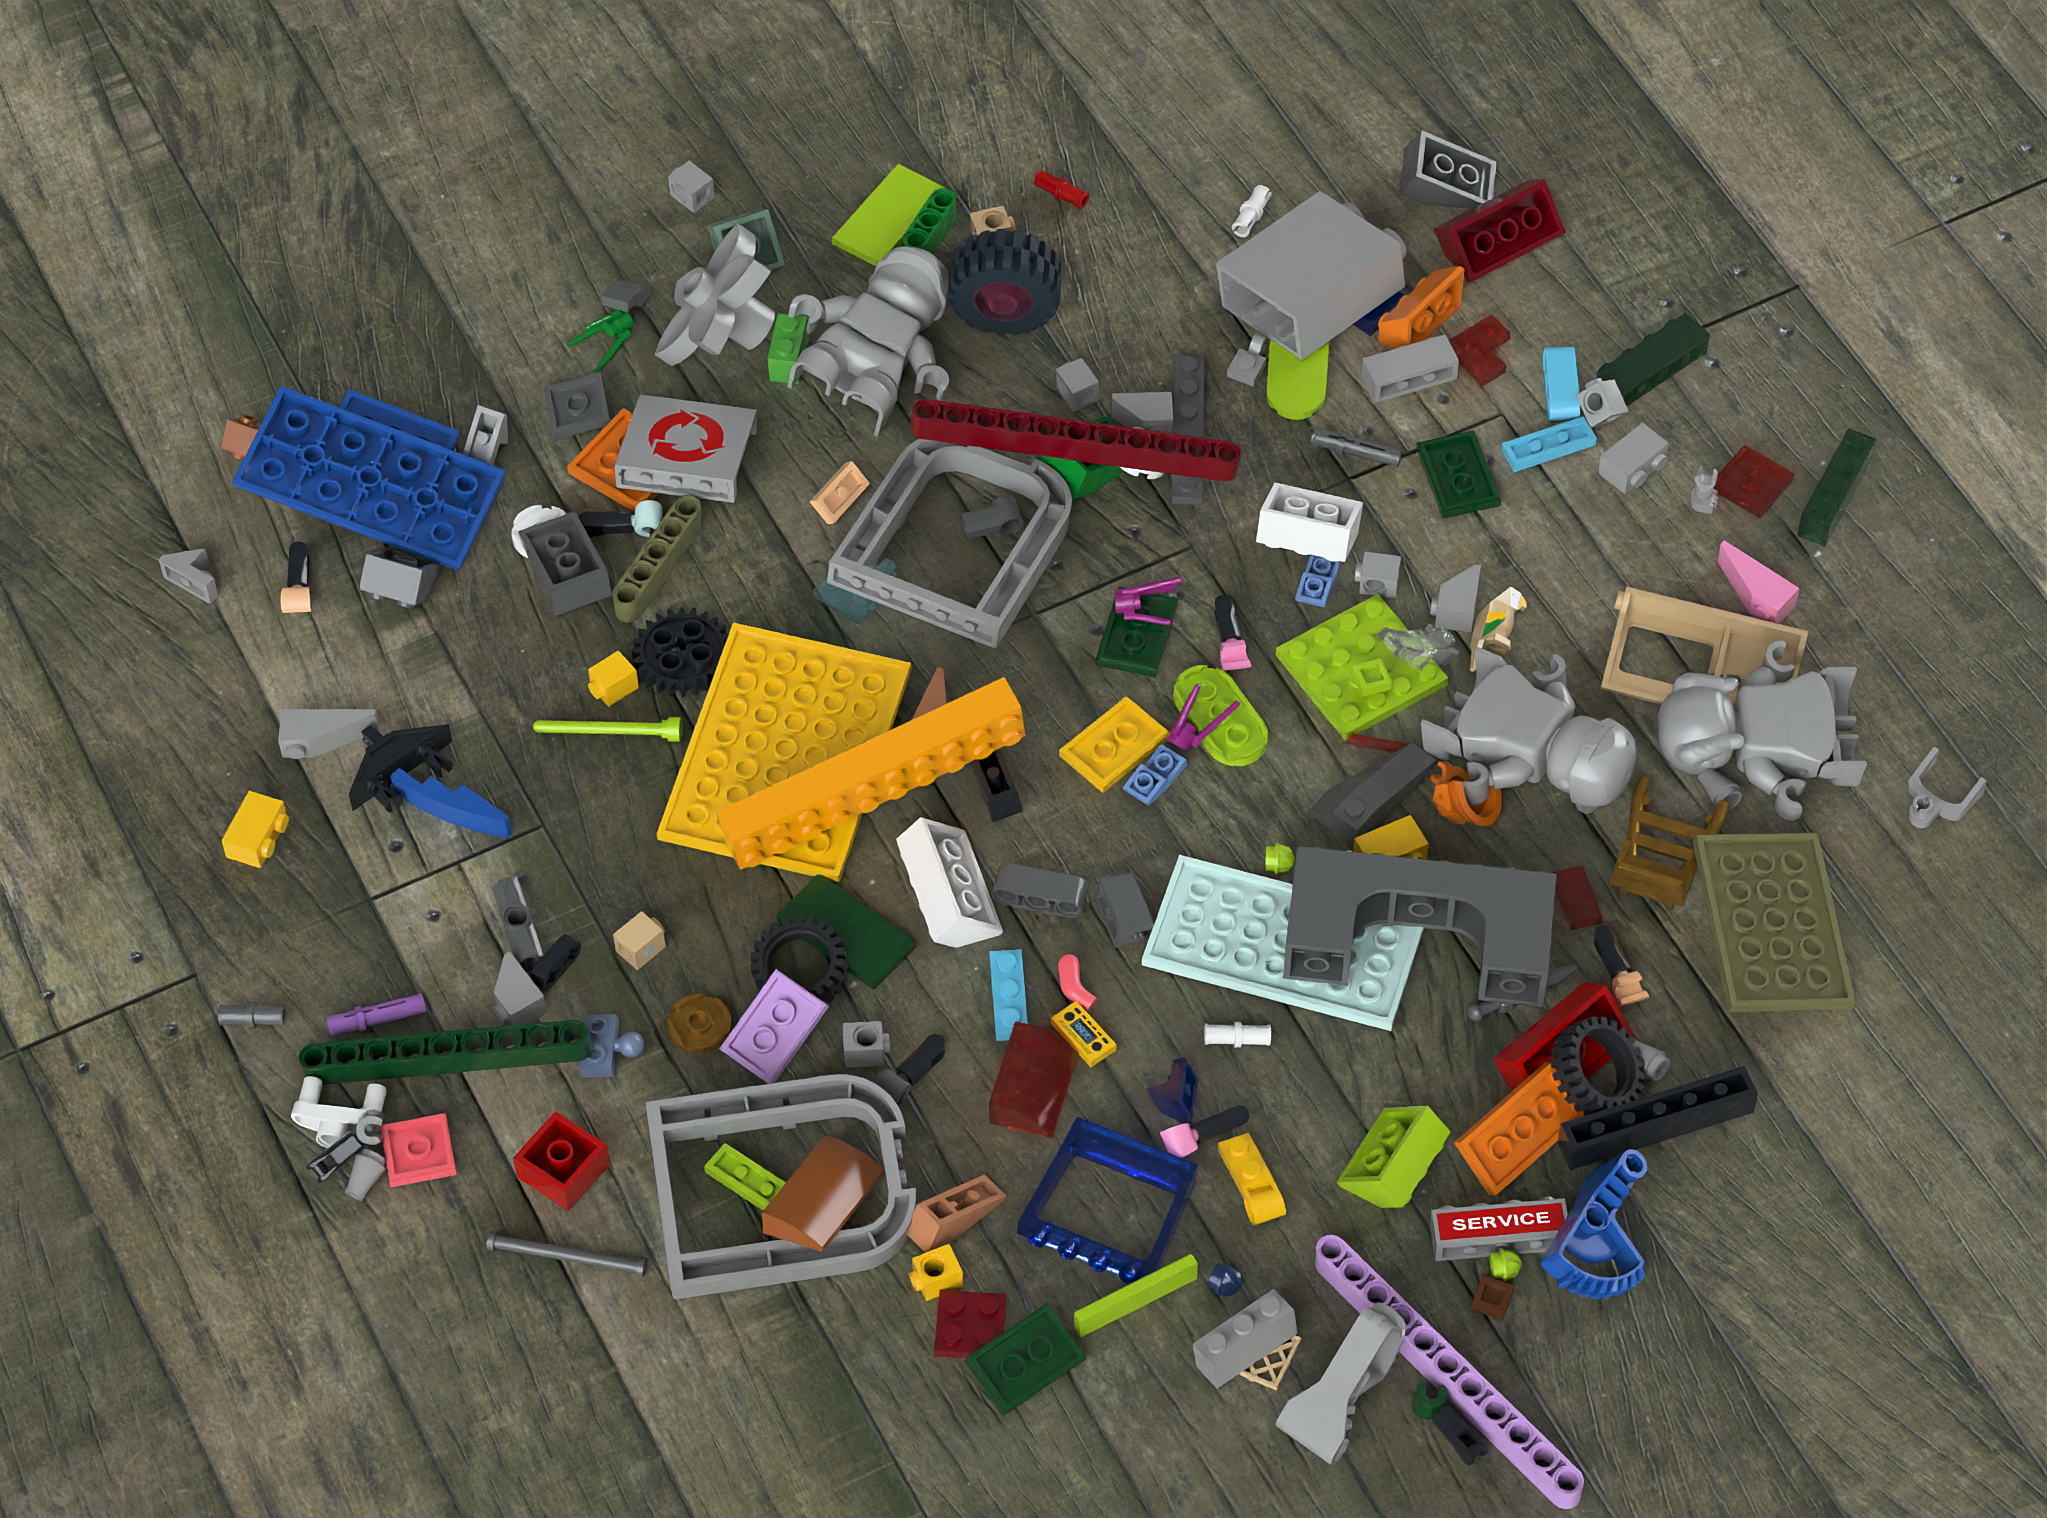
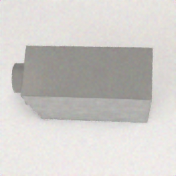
[1216,191,1407,360]

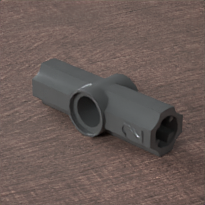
[492,877,544,971]

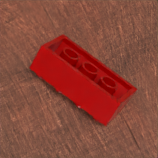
[1493,982,1636,1090]

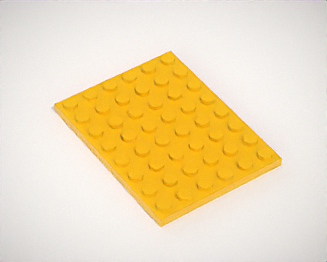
[657,622,912,882]

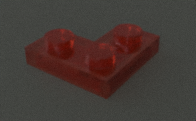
[1449,314,1510,386]

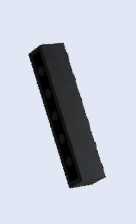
[1558,1066,1758,1170]

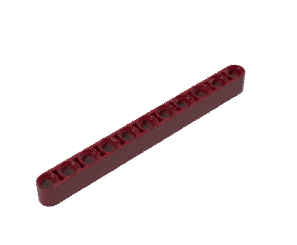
[910,399,1241,481]

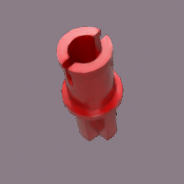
[1033,171,1089,210]

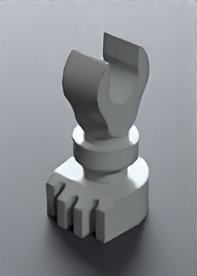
[1690,466,1719,514]

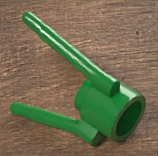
[567,309,634,374]

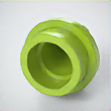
[1266,843,1295,875]
[1489,1248,1522,1282]

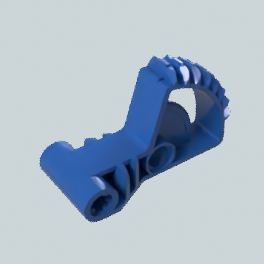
[1540,1149,1647,1300]

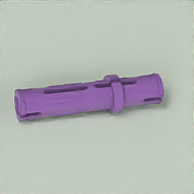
[326,993,426,1037]

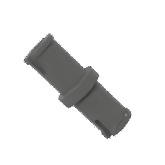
[218,1002,287,1028]

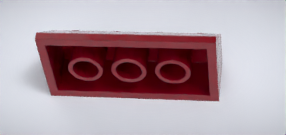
[1434,179,1566,282]

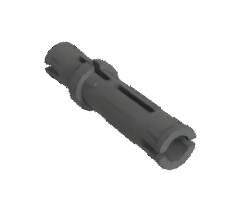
[1311,426,1403,468]

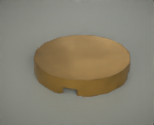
[666,993,732,1055]

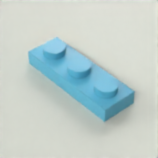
[1501,416,1597,472]
[989,949,1029,1041]

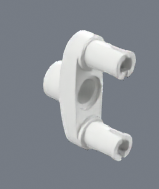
[291,1076,387,1148]

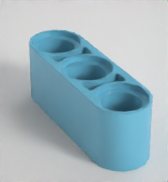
[1543,347,1580,421]

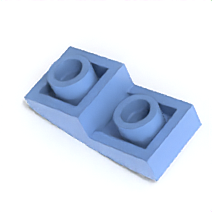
[1295,554,1341,608]
[1123,744,1188,806]

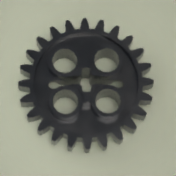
[632,607,729,697]

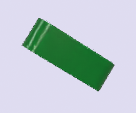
[903,188,957,254]

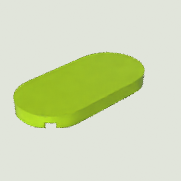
[1266,339,1329,420]
[1173,665,1268,766]

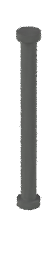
[486,1231,647,1278]

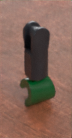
[1411,1380,1487,1465]

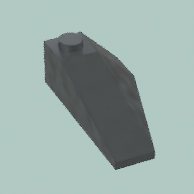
[1308,742,1437,846]

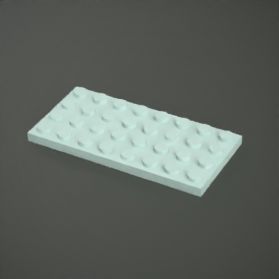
[1142,855,1425,1031]

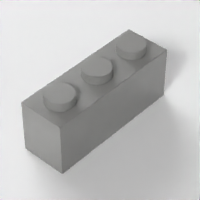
[1361,335,1459,403]
[1193,1289,1298,1389]

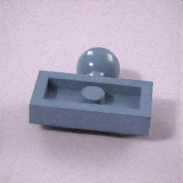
[579,1014,644,1078]

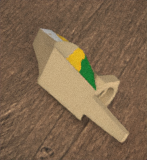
[1469,587,1527,672]

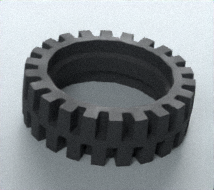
[750,915,848,1003]
[1551,1017,1645,1115]

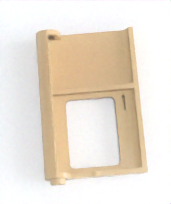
[1600,586,1808,705]

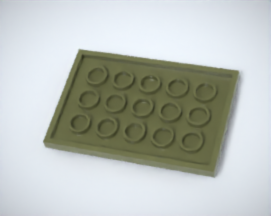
[1693,833,1856,1012]

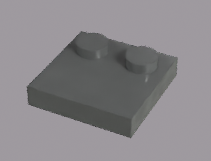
[544,372,611,440]

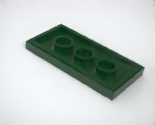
[777,874,916,990]

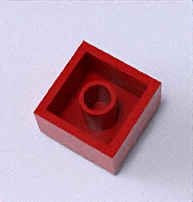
[513,1111,610,1211]

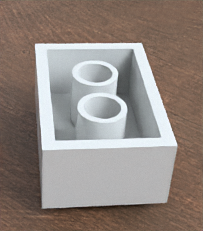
[1256,483,1363,562]

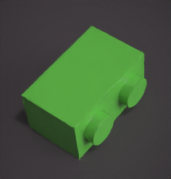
[767,313,809,384]

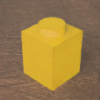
[588,650,639,707]

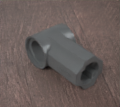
[960,495,1025,540]

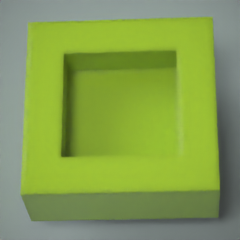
[1351,658,1392,697]

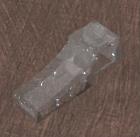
[1377,624,1459,671]

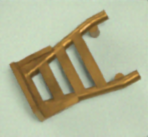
[1609,776,1730,911]

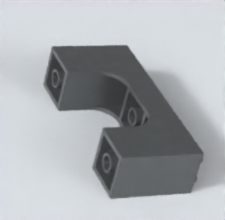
[1283,846,1556,1007]

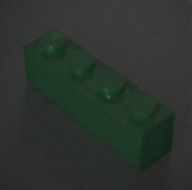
[1596,313,1710,406]
[1797,428,1876,547]

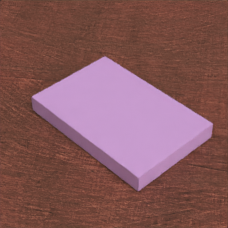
[719,969,829,1084]

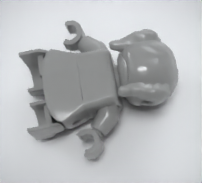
[1657,640,1867,821]

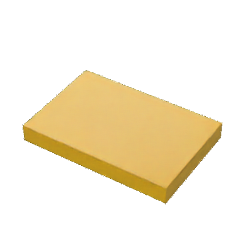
[1059,696,1169,793]

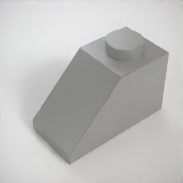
[1112,392,1173,433]
[1430,565,1481,633]
[493,951,547,1026]

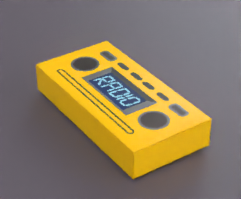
[1051,1001,1117,1068]

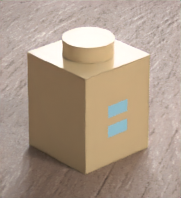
[613,911,666,970]

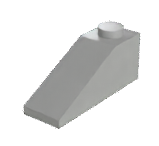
[278,709,379,759]

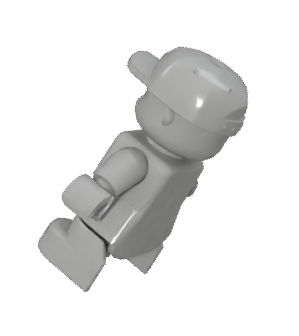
[787,246,949,437]
[1421,646,1637,814]

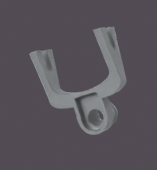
[1907,747,1987,828]

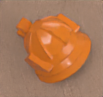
[1430,761,1502,826]

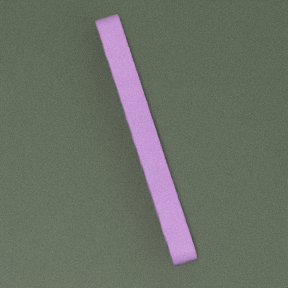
[1315,1235,1584,1509]

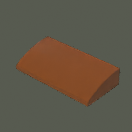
[762,1135,884,1252]

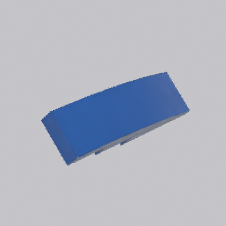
[391,768,512,838]

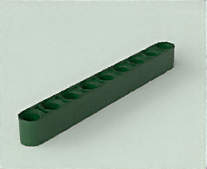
[298,1020,593,1085]

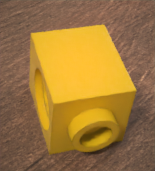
[909,1244,963,1301]

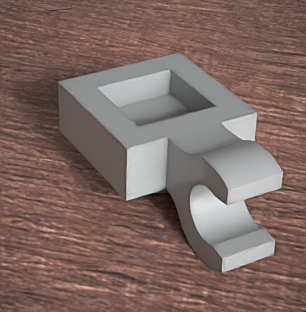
[1227,332,1267,387]

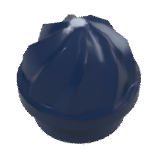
[1208,1263,1242,1296]

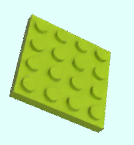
[1275,594,1449,741]

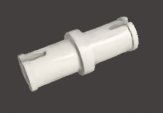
[1232,185,1272,237]
[1204,1022,1271,1048]

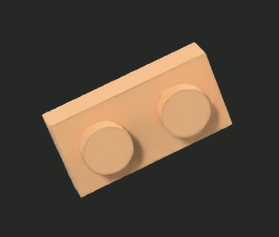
[810,461,870,524]

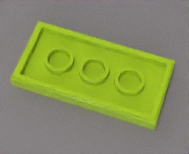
[832,164,945,266]

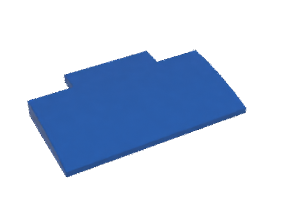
[232,386,505,571]

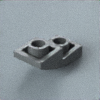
[601,280,654,312]

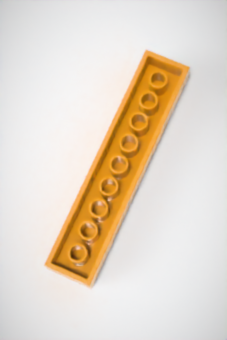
[716,677,1026,870]

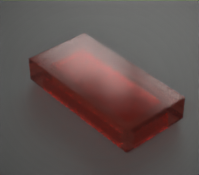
[1552,865,1602,930]

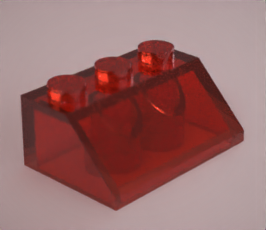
[989,1021,1079,1138]

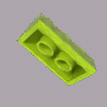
[1336,1105,1451,1208]

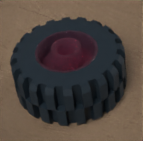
[948,229,1062,335]

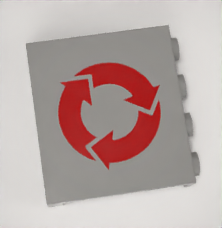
[615,394,757,503]

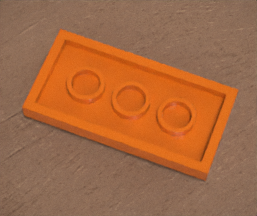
[1454,1062,1586,1196]

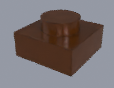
[1471,1275,1515,1320]

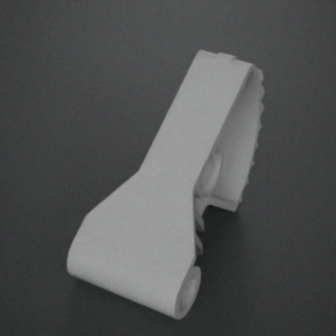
[1276,1302,1405,1466]

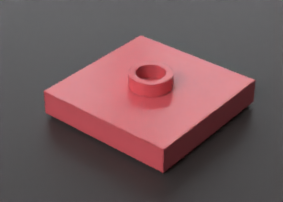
[381,1113,457,1187]

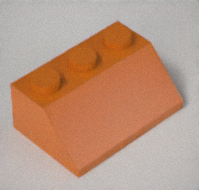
[1378,266,1465,350]

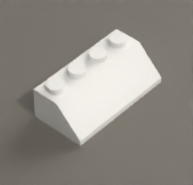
[896,817,1003,948]

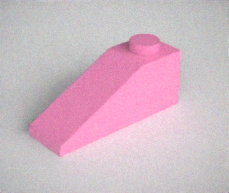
[1717,540,1799,624]

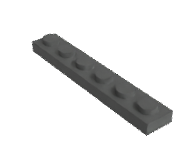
[1172,355,1204,505]

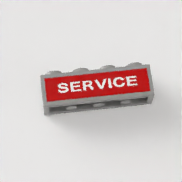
[1430,1197,1568,1261]

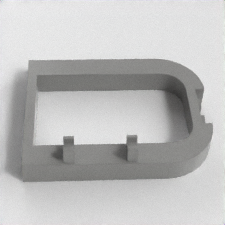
[827,439,1072,649]
[645,1074,916,1300]

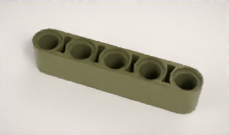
[612,495,703,623]

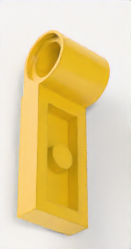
[1218,1132,1286,1226]

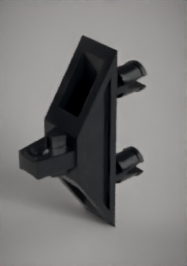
[349,724,453,813]

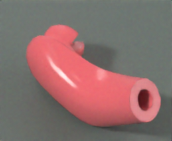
[1058,954,1097,1011]

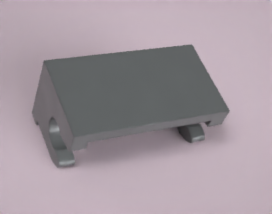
[1094,873,1154,948]

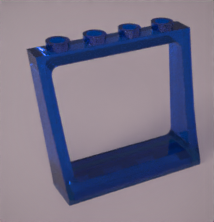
[1017,1117,1198,1284]

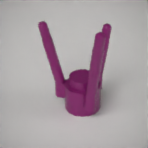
[1114,576,1184,625]
[1166,684,1240,752]

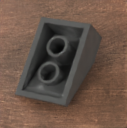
[1399,130,1497,209]
[518,511,612,616]

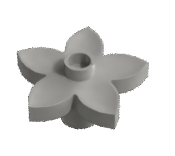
[654,223,775,366]

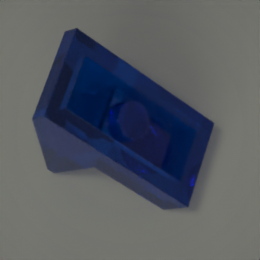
[1147,1057,1199,1124]

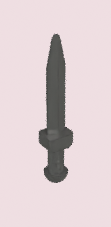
[1467,964,1577,1021]

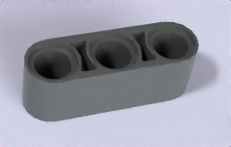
[992,863,1089,918]

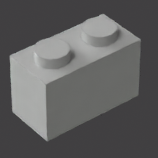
[1599,422,1669,494]

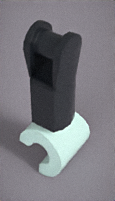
[578,500,663,537]

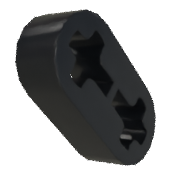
[531,934,581,990]

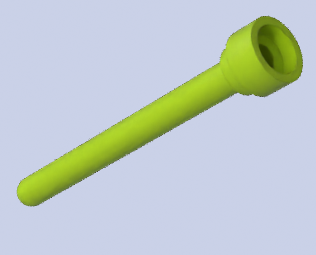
[533,717,683,742]

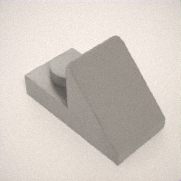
[463,405,508,466]
[159,549,218,604]

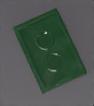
[1416,430,1501,519]
[1096,586,1178,678]
[964,1303,1087,1416]

